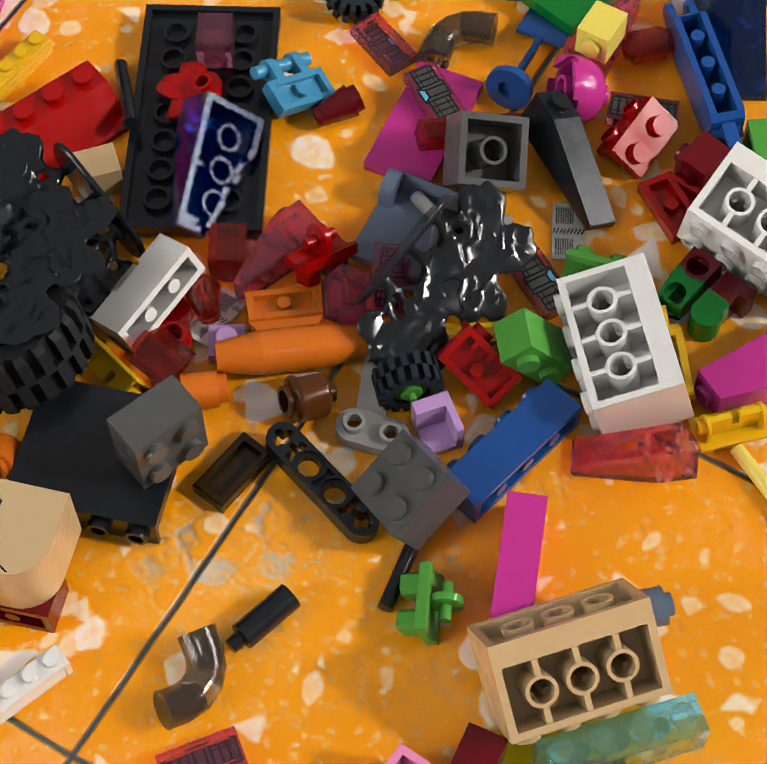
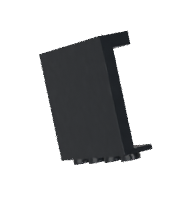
[8,381,178,545]

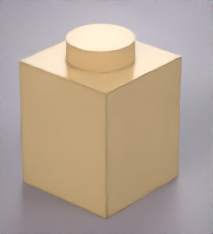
[72,142,123,199]

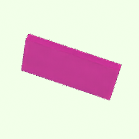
[364,61,484,183]

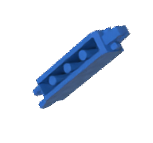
[663,0,745,149]

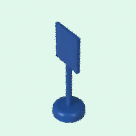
[485,8,570,110]

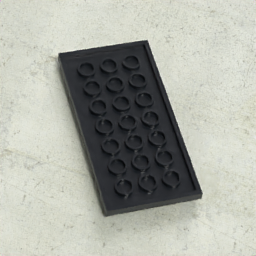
[119,4,281,238]

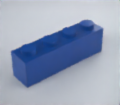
[447,378,582,523]

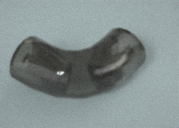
[416,11,498,69]
[153,623,227,730]

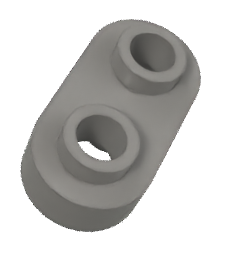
[335,408,410,457]

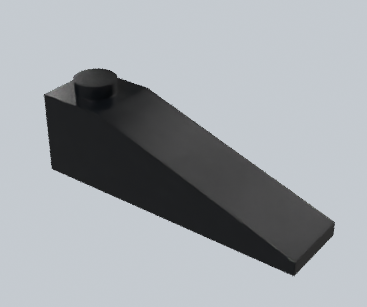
[520,90,616,230]

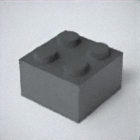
[443,110,530,193]
[106,374,208,489]
[350,429,471,550]

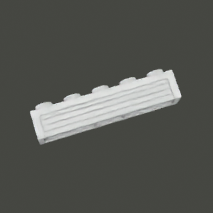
[0,644,73,725]

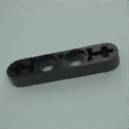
[265,422,380,544]

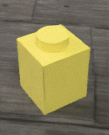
[574,0,628,64]

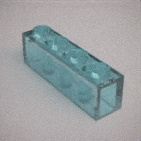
[531,692,710,764]

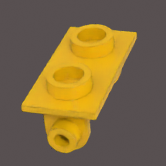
[87,335,154,394]
[688,401,767,454]

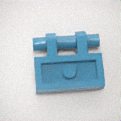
[250,51,335,118]

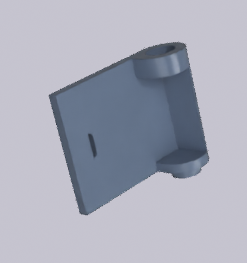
[348,168,458,282]

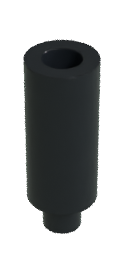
[225,584,300,653]

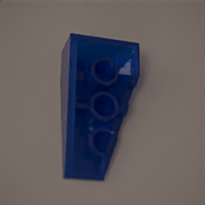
[693,0,767,101]
[173,91,264,238]

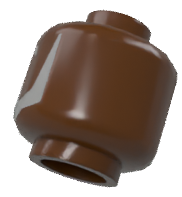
[277,370,337,423]

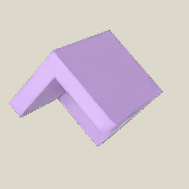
[411,391,464,456]

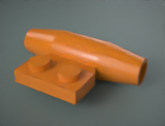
[214,285,368,375]

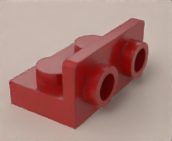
[436,320,523,409]

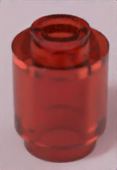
[622,26,675,66]

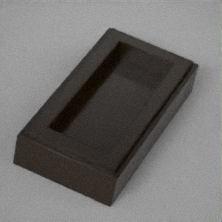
[192,432,272,513]

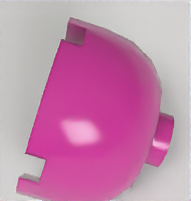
[546,54,609,124]

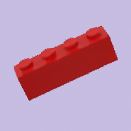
[0,60,130,182]

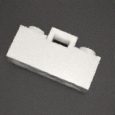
[90,233,206,354]

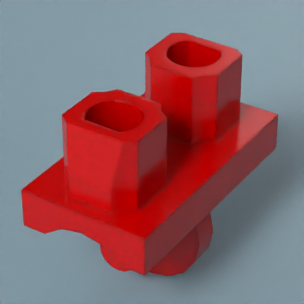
[283,222,358,288]

